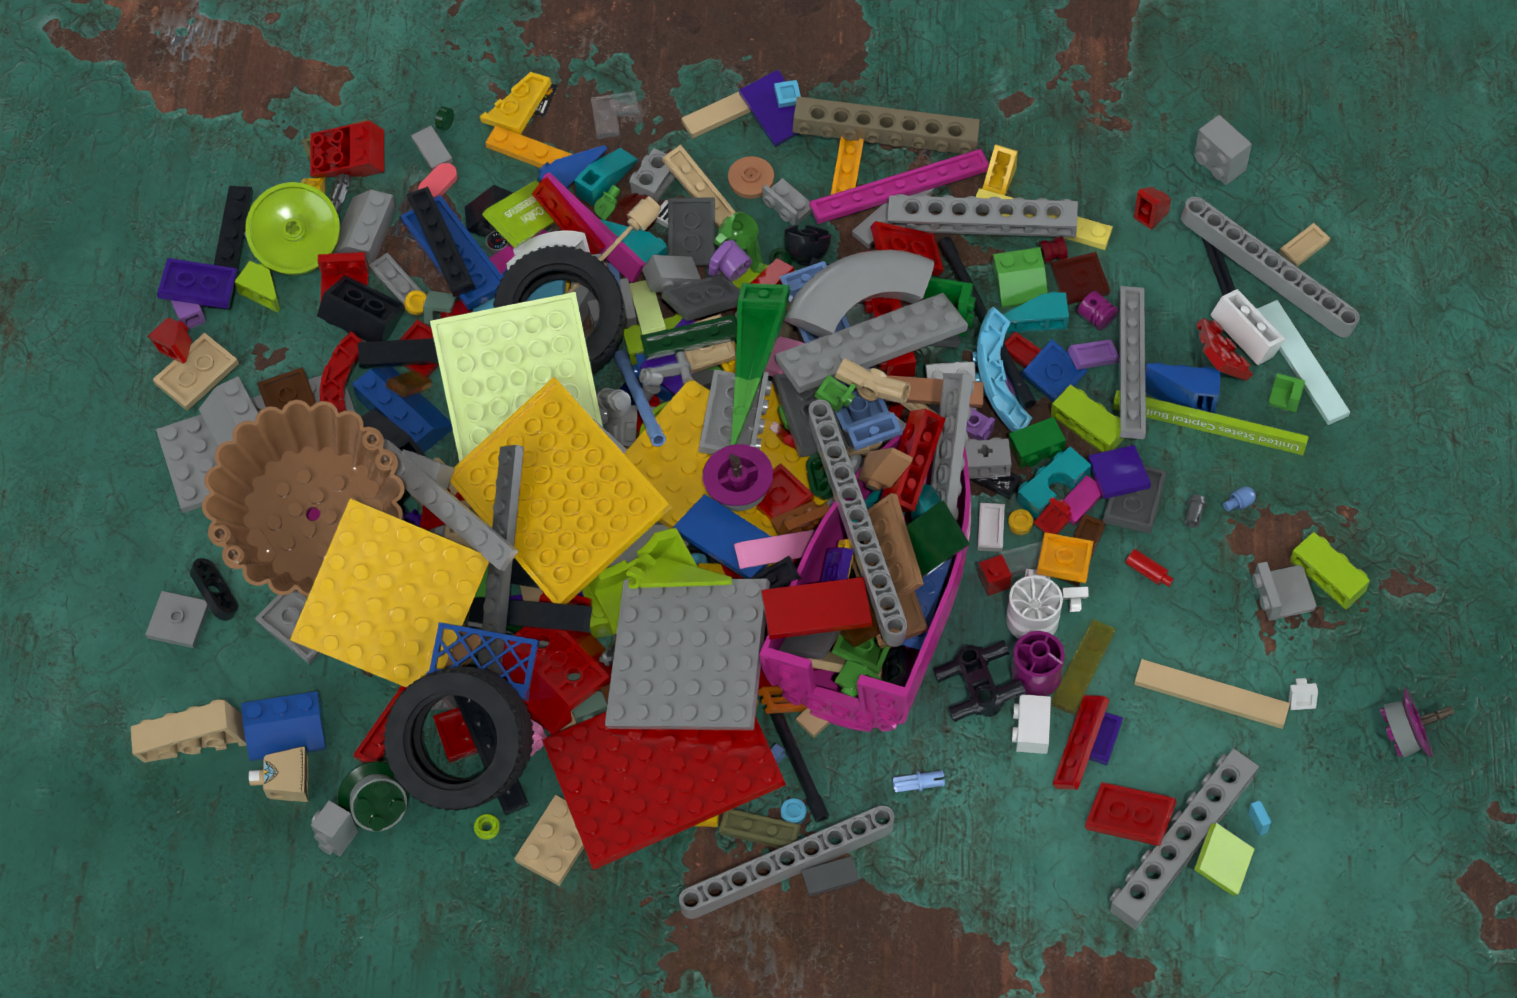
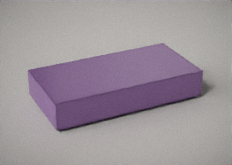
[1067,339,1120,370]

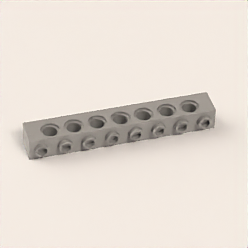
[888,194,1078,237]
[1110,748,1259,930]

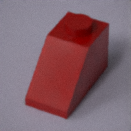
[1133,187,1171,230]
[148,317,192,364]

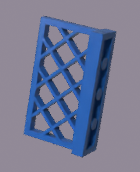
[426,622,539,702]

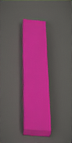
[542,172,646,283]

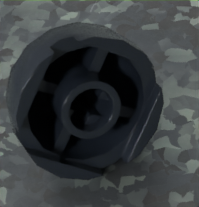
[784,225,831,265]

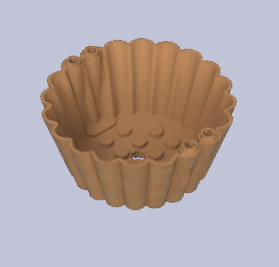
[202,400,404,596]

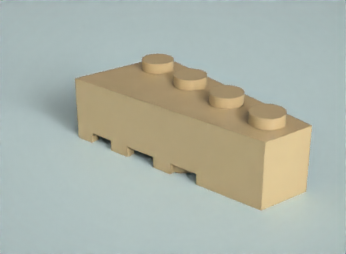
[130,700,247,763]

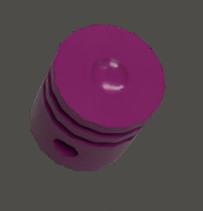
[1078,291,1118,331]

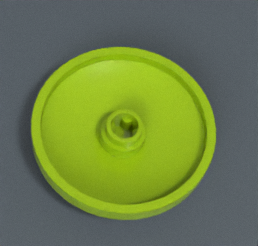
[246,182,341,276]

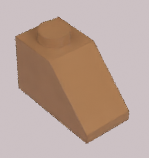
[858,447,913,491]

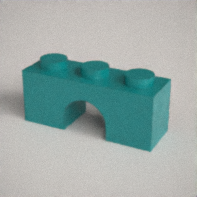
[1017,447,1091,519]

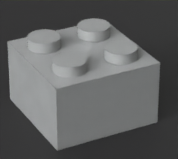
[1194,115,1252,185]

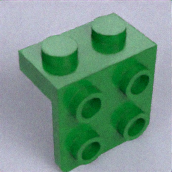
[924,277,976,337]

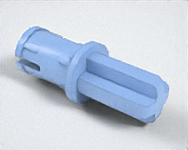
[892,770,945,792]

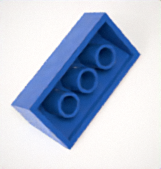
[352,366,453,453]

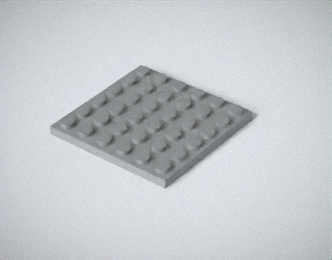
[605,579,770,730]

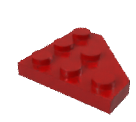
[1196,318,1253,381]

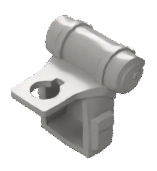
[596,388,656,447]

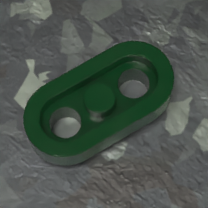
[806,452,834,500]

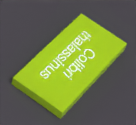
[482,180,555,248]

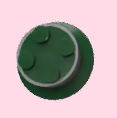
[338,761,410,832]

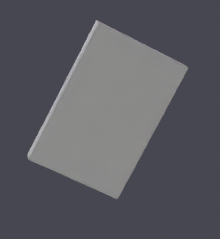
[255,590,321,665]

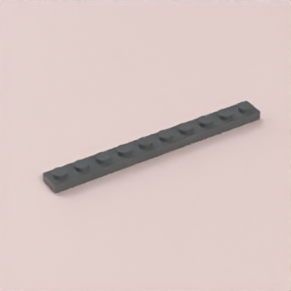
[478,445,524,676]

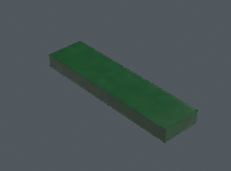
[641,314,737,360]

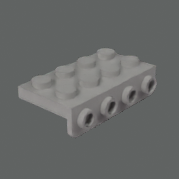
[698,369,772,455]

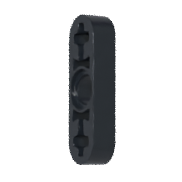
[190,558,238,621]

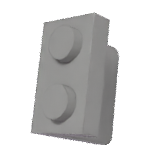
[1252,562,1316,621]

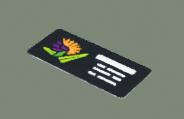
[533,84,558,117]

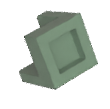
[423,291,457,325]

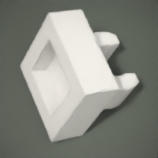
[1061,587,1089,612]
[1289,678,1318,710]

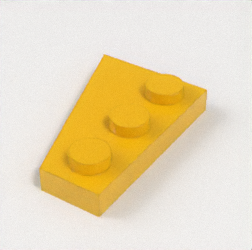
[479,72,552,134]

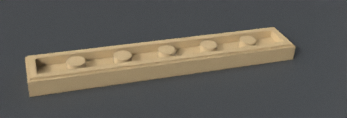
[1134,659,1290,729]

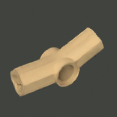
[835,358,911,403]

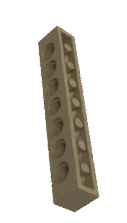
[792,97,980,154]

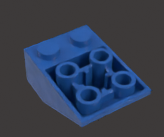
[1145,363,1220,413]

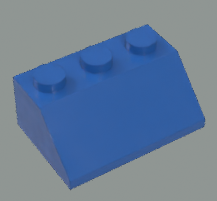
[241,691,326,761]

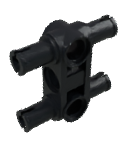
[933,640,1026,722]

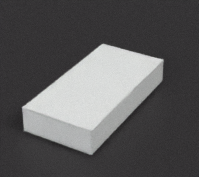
[978,503,1005,552]

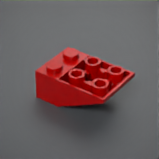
[310,120,384,177]

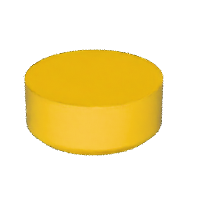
[404,290,427,315]
[1008,509,1033,535]

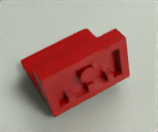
[318,252,369,303]

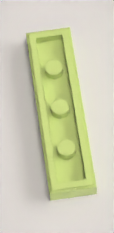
[629,280,666,335]

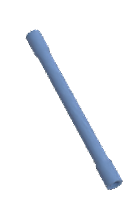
[614,350,666,446]

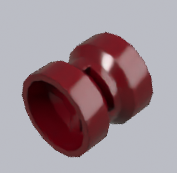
[1038,236,1068,264]

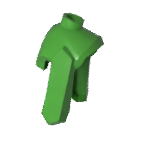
[714,212,765,273]

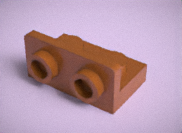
[771,501,830,536]

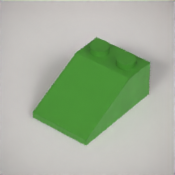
[831,634,890,675]

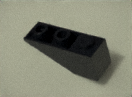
[361,408,425,456]

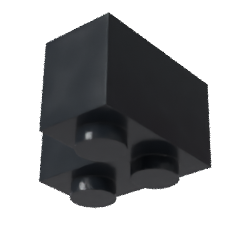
[465,185,513,237]

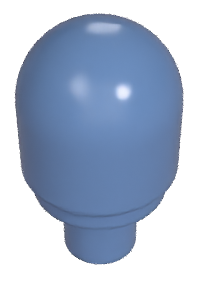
[1223,486,1256,511]

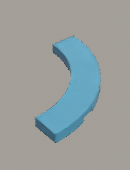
[977,307,1032,432]

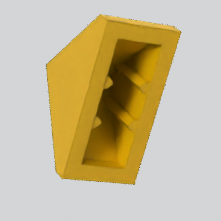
[982,144,1018,196]

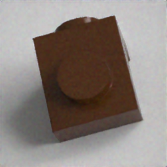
[840,607,879,647]

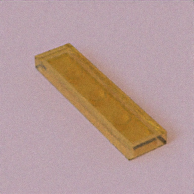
[1051,619,1116,716]

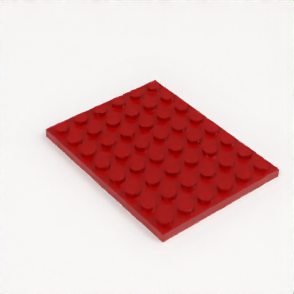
[542,711,786,870]

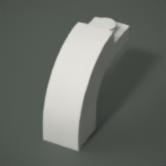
[506,231,590,270]

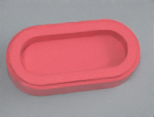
[418,163,457,198]

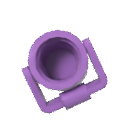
[708,240,753,281]

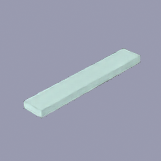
[1257,300,1350,425]

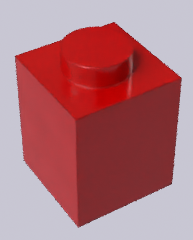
[978,554,1012,597]

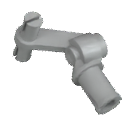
[639,351,693,403]

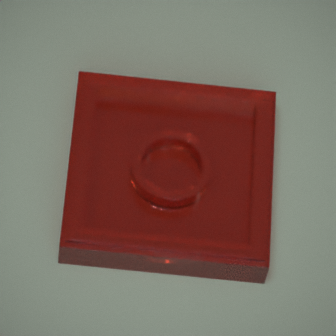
[1050,252,1110,305]

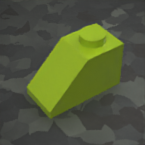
[235,261,280,313]

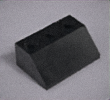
[317,275,405,342]

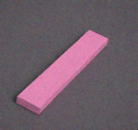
[734,529,817,569]

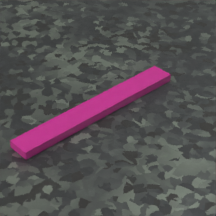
[809,149,989,224]

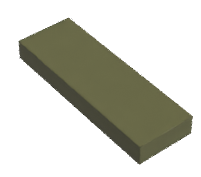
[719,809,801,848]

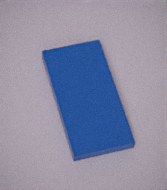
[673,494,772,579]

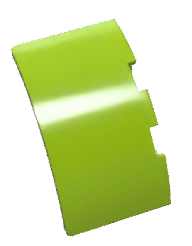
[589,528,697,634]

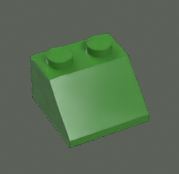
[992,247,1048,309]

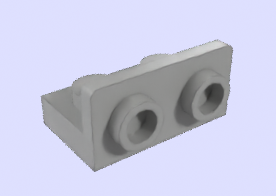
[762,178,812,225]

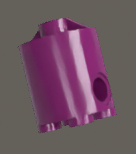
[1011,631,1065,696]

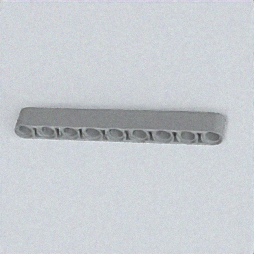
[1181,197,1359,338]
[679,806,894,919]

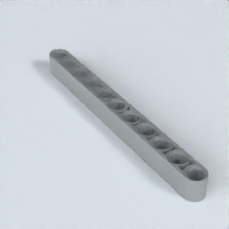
[809,399,907,647]

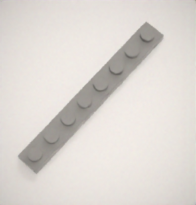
[1119,286,1146,439]
[383,439,518,571]

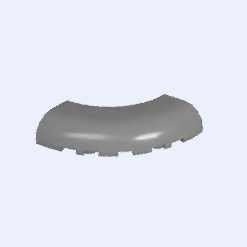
[784,250,934,337]

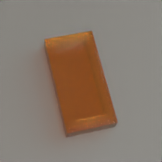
[385,370,432,398]

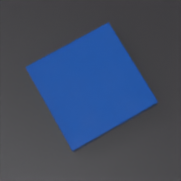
[1021,339,1088,402]

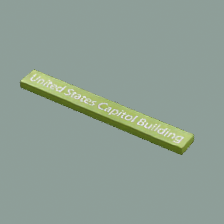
[1113,390,1308,455]

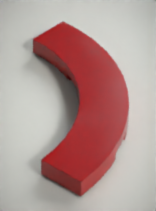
[320,331,363,413]

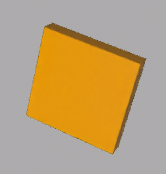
[1036,532,1094,583]

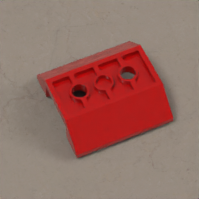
[501,627,613,736]

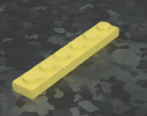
[976,188,1113,250]

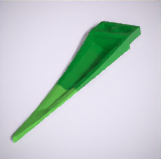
[731,283,790,445]

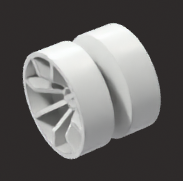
[1006,575,1063,639]

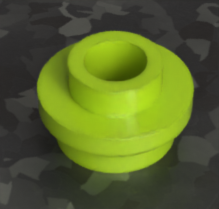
[474,814,500,840]

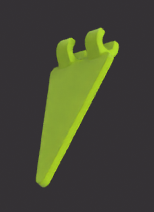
[626,553,733,589]

